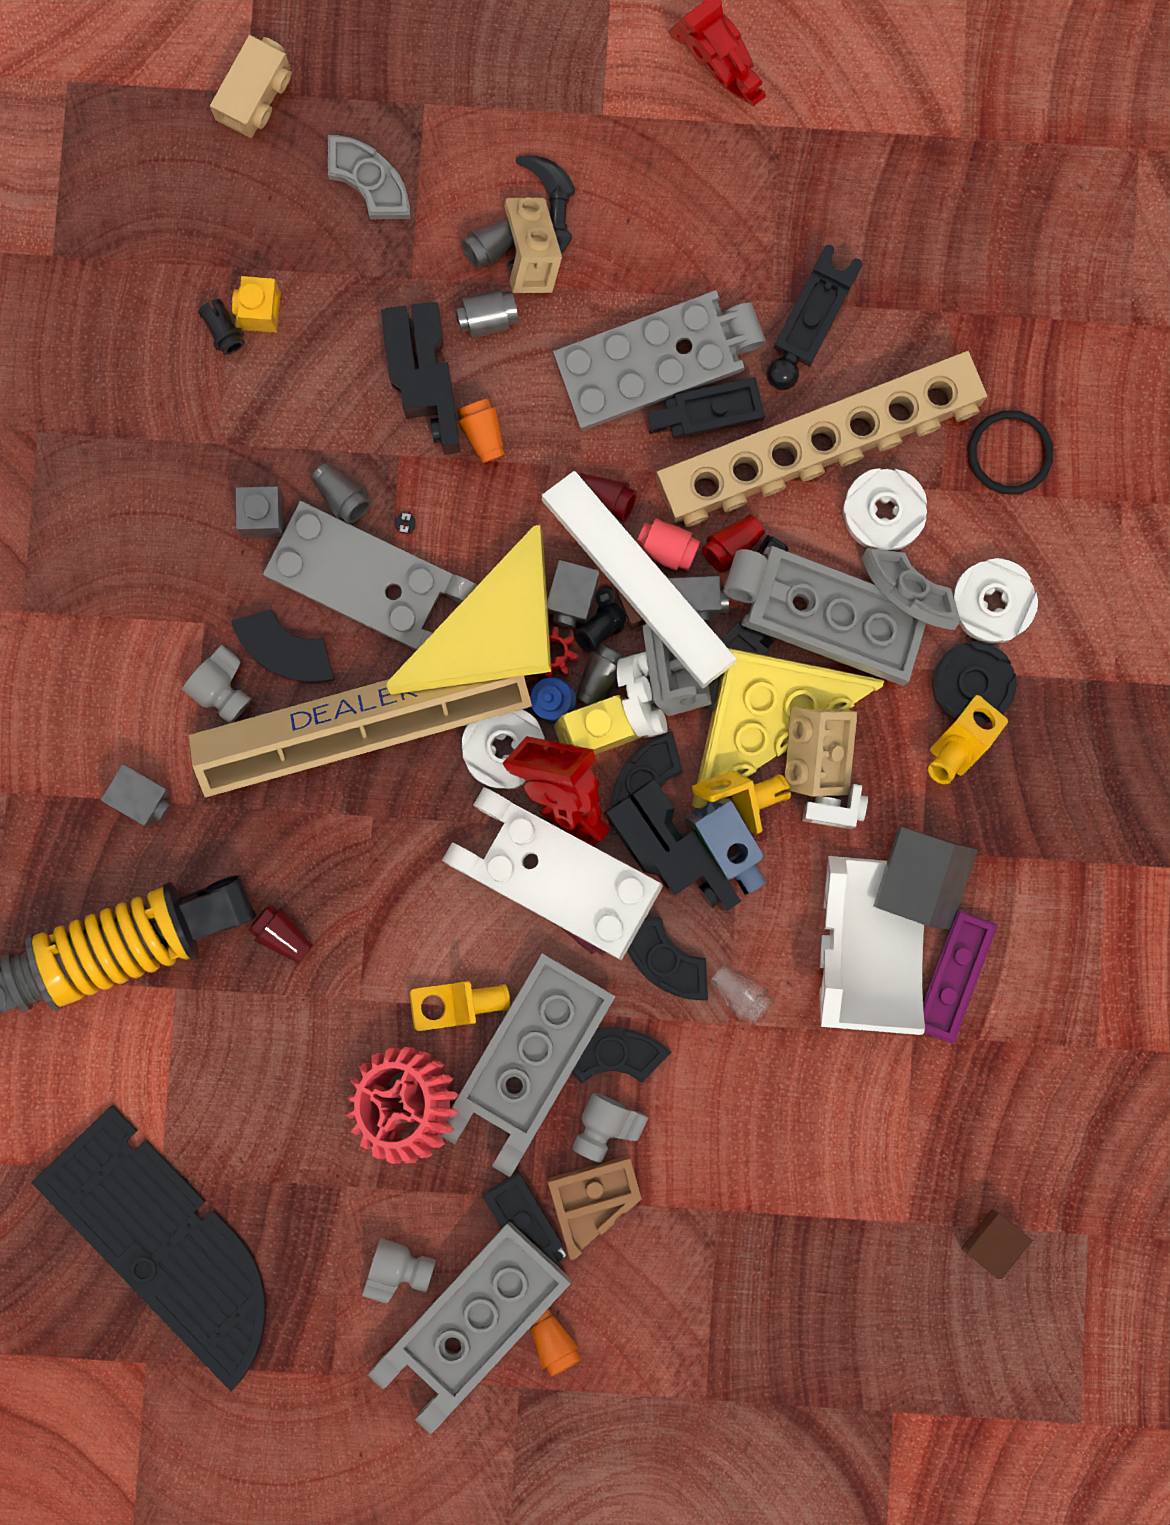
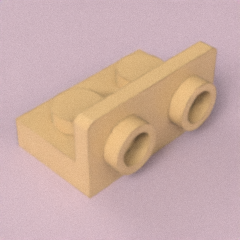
[785,707,857,797]

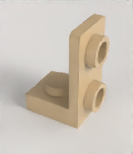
[504,197,562,293]

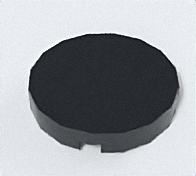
[932,641,1017,725]

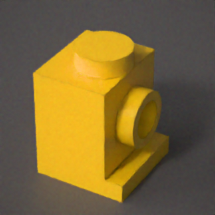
[232,276,281,333]

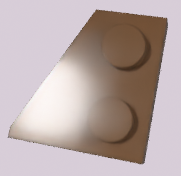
[547,1155,642,1260]

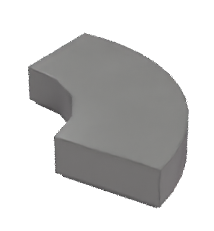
[328,135,411,219]
[862,548,960,630]

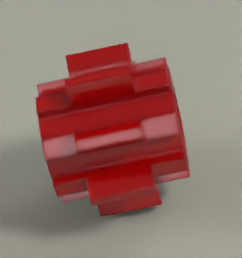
[546,627,578,678]

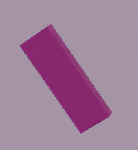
[923,910,998,1044]

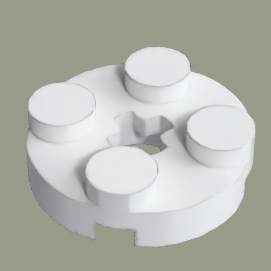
[842,468,927,551]
[953,558,1038,644]
[617,652,668,738]
[462,709,545,790]

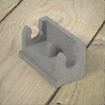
[642,624,711,716]

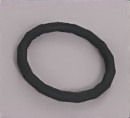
[968,411,1053,494]

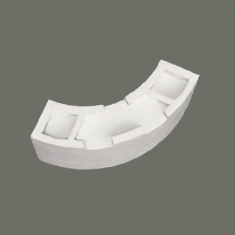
[820,856,925,1035]

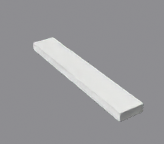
[542,470,737,688]

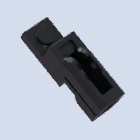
[381,302,461,455]
[603,779,741,911]

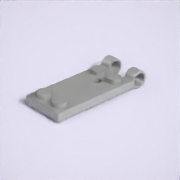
[263,501,478,651]
[441,953,616,1177]
[367,1221,572,1435]

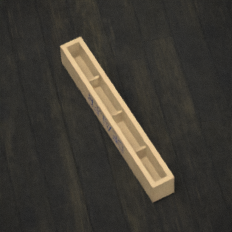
[189,676,532,798]

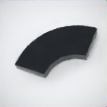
[231,610,335,683]
[610,731,683,834]
[627,918,708,1001]
[571,1028,672,1083]

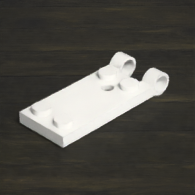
[442,787,663,961]

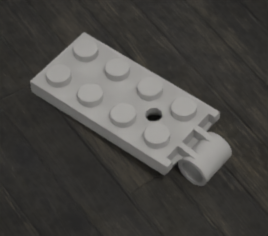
[553,290,766,431]
[724,546,926,686]

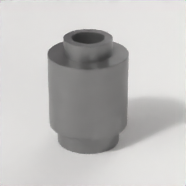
[455,289,519,339]

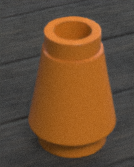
[457,398,505,464]
[530,1308,581,1377]

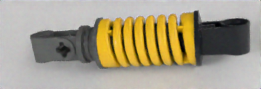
[0,875,256,1013]

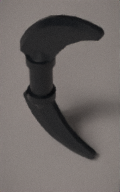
[509,155,575,269]

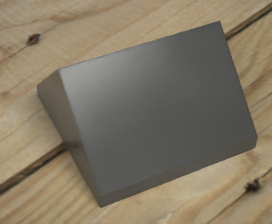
[873,826,978,930]

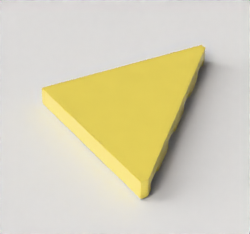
[387,525,551,695]
[692,648,884,809]

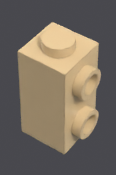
[210,35,292,139]

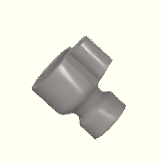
[182,644,252,724]
[571,1092,649,1163]
[362,1238,436,1304]

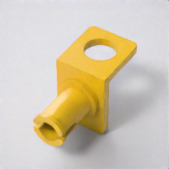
[928,695,1008,784]
[692,771,791,834]
[409,981,510,1031]

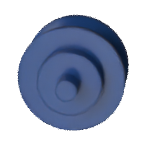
[531,678,576,722]

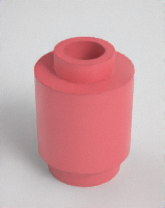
[637,518,701,572]

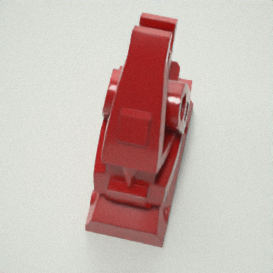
[668,0,766,106]
[503,736,610,846]

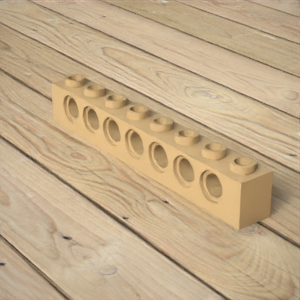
[656,350,988,527]

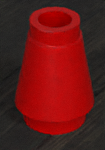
[702,514,765,573]

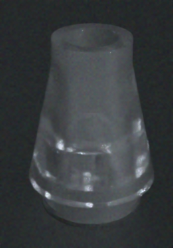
[710,964,774,1026]

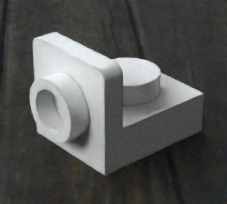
[802,784,868,830]

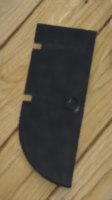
[31,1105,266,1392]

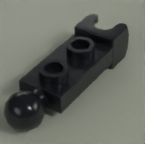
[766,245,863,390]

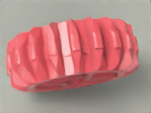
[345,1047,459,1164]

